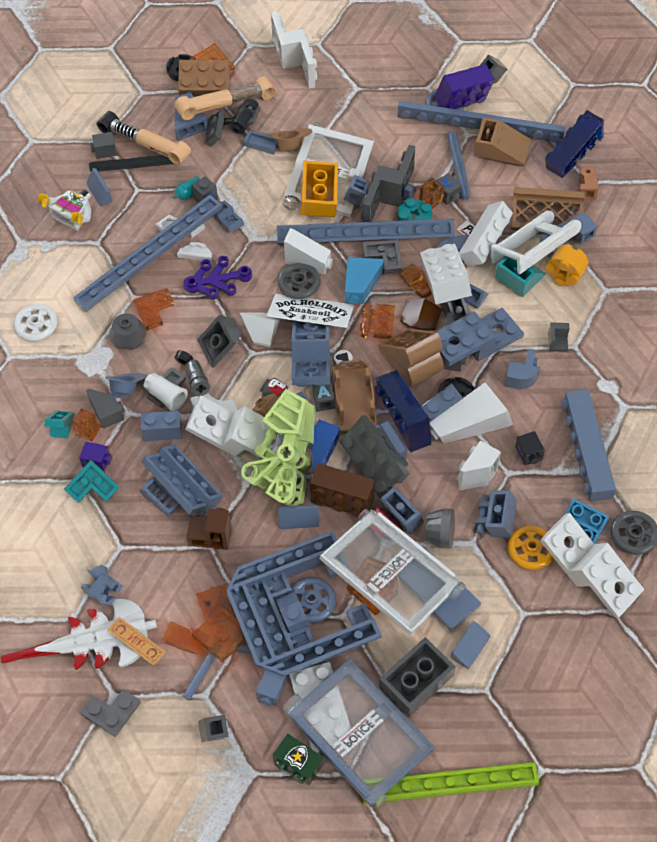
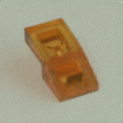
[399,263,432,298]
[161,621,210,656]

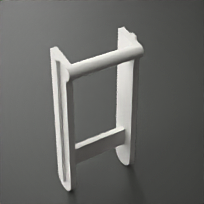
[490,210,581,274]

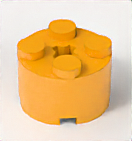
[545,244,589,286]

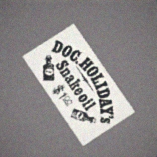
[266,294,354,328]

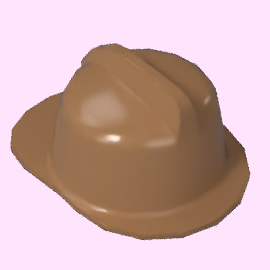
[272,128,313,152]

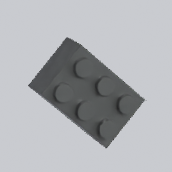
[379,637,456,717]

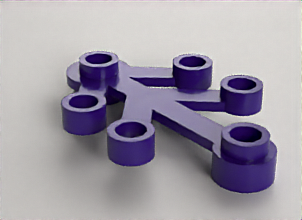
[183,255,252,300]

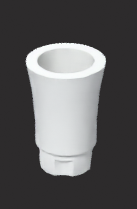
[143,373,188,411]

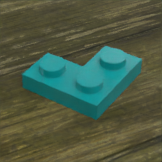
[64,460,120,503]

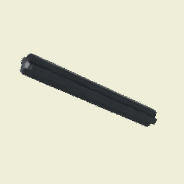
[89,155,173,172]

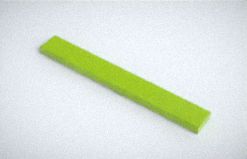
[362,762,540,804]

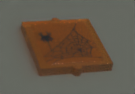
[196,583,236,627]

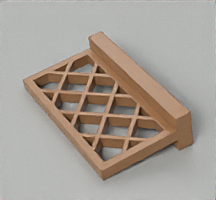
[511,187,585,232]

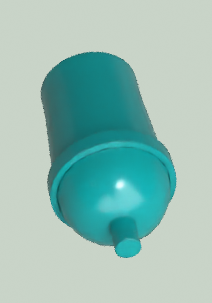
[173,176,200,200]

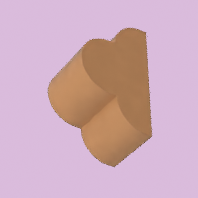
[378,329,444,388]

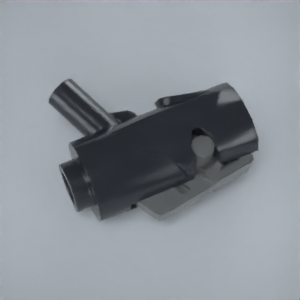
[223,98,260,134]

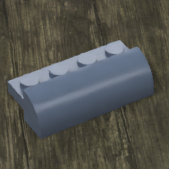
[142,444,223,515]

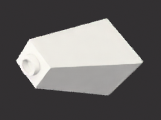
[429,383,513,444]

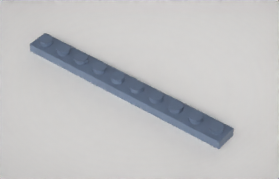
[398,101,566,143]
[73,195,222,312]
[277,218,454,243]

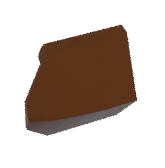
[400,298,442,330]

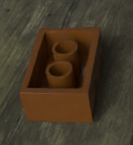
[310,463,375,518]

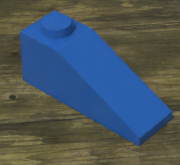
[312,420,340,474]

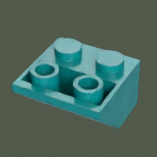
[495,256,546,297]

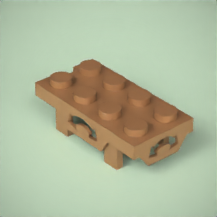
[332,360,377,434]

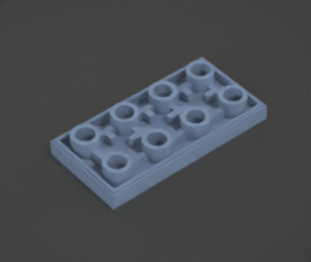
[396,547,481,631]

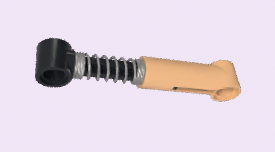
[96,111,191,165]

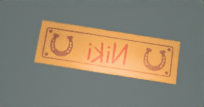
[107,617,166,666]

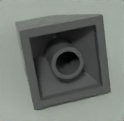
[197,315,241,367]

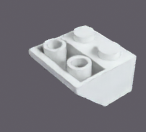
[457,441,501,490]

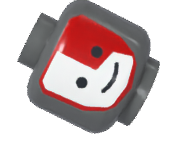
[260,378,288,398]

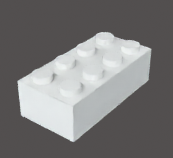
[420,244,472,304]

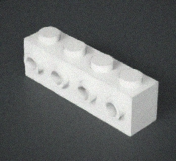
[459,201,513,267]

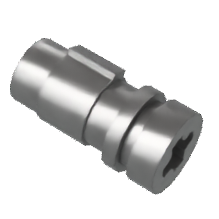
[185,359,210,396]

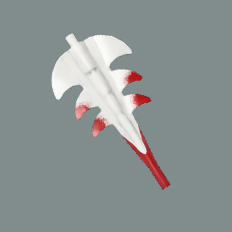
[1,599,157,670]

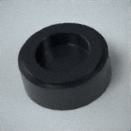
[174,350,194,365]

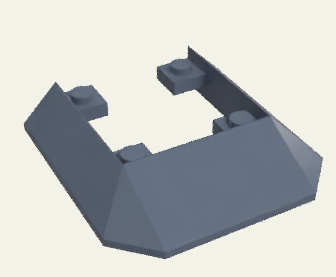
[226,531,382,676]

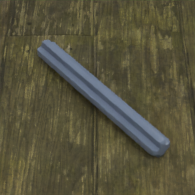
[448,131,470,200]

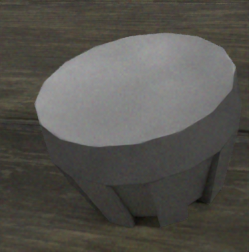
[425,508,455,549]

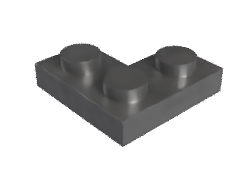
[363,240,402,274]
[80,689,141,738]

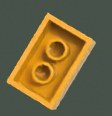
[300,160,338,218]

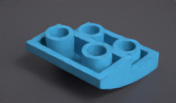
[563,498,609,544]

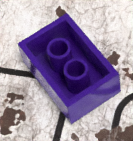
[434,64,495,109]

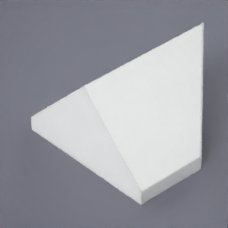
[240,312,281,348]

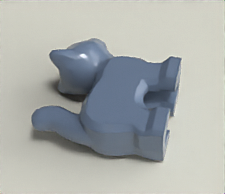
[81,564,123,606]

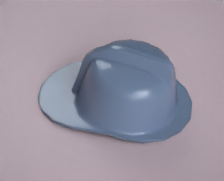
[105,373,147,398]

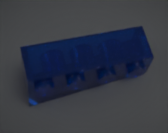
[545,110,604,178]

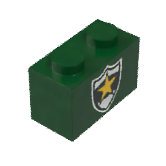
[273,733,324,785]

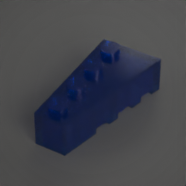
[375,370,431,453]

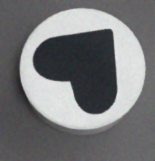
[334,350,353,367]

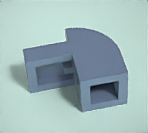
[505,349,540,389]

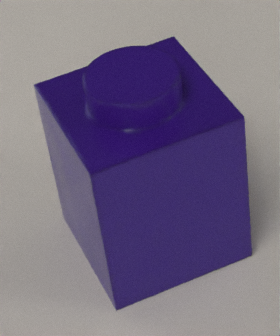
[79,441,112,472]

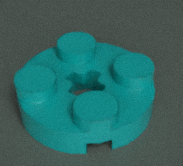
[397,198,432,221]

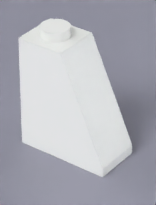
[284,228,333,275]

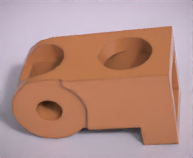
[579,166,598,200]

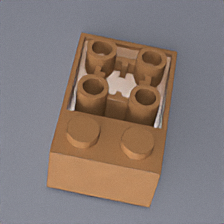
[474,117,531,166]

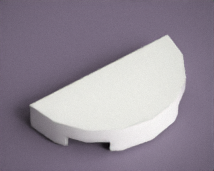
[177,242,212,262]

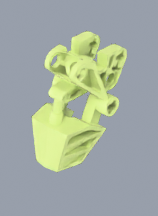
[241,389,315,506]

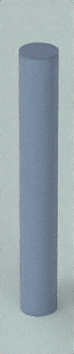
[183,642,222,700]

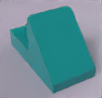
[44,410,74,438]

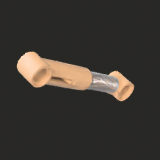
[174,76,276,120]

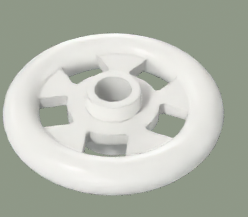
[14,304,58,341]

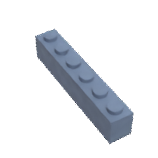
[561,389,616,501]

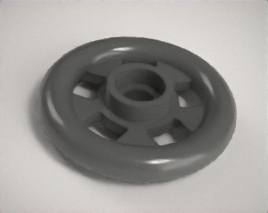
[278,263,321,299]
[611,511,657,555]

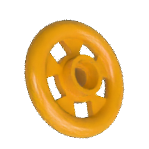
[507,525,554,570]

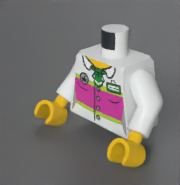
[37,190,91,231]

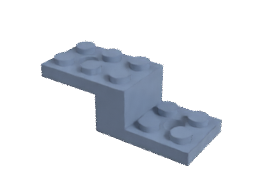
[436,307,524,366]
[291,320,330,387]

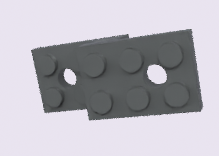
[361,145,416,222]

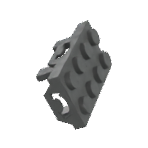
[339,415,409,499]

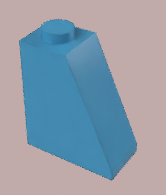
[345,257,383,304]

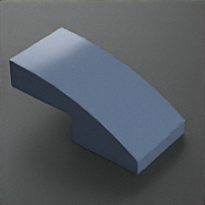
[214,200,244,233]

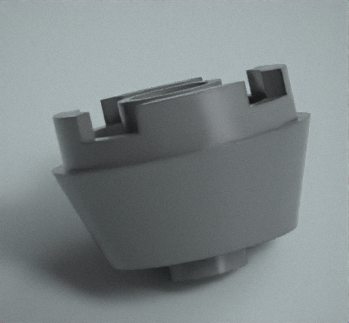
[109,313,146,350]

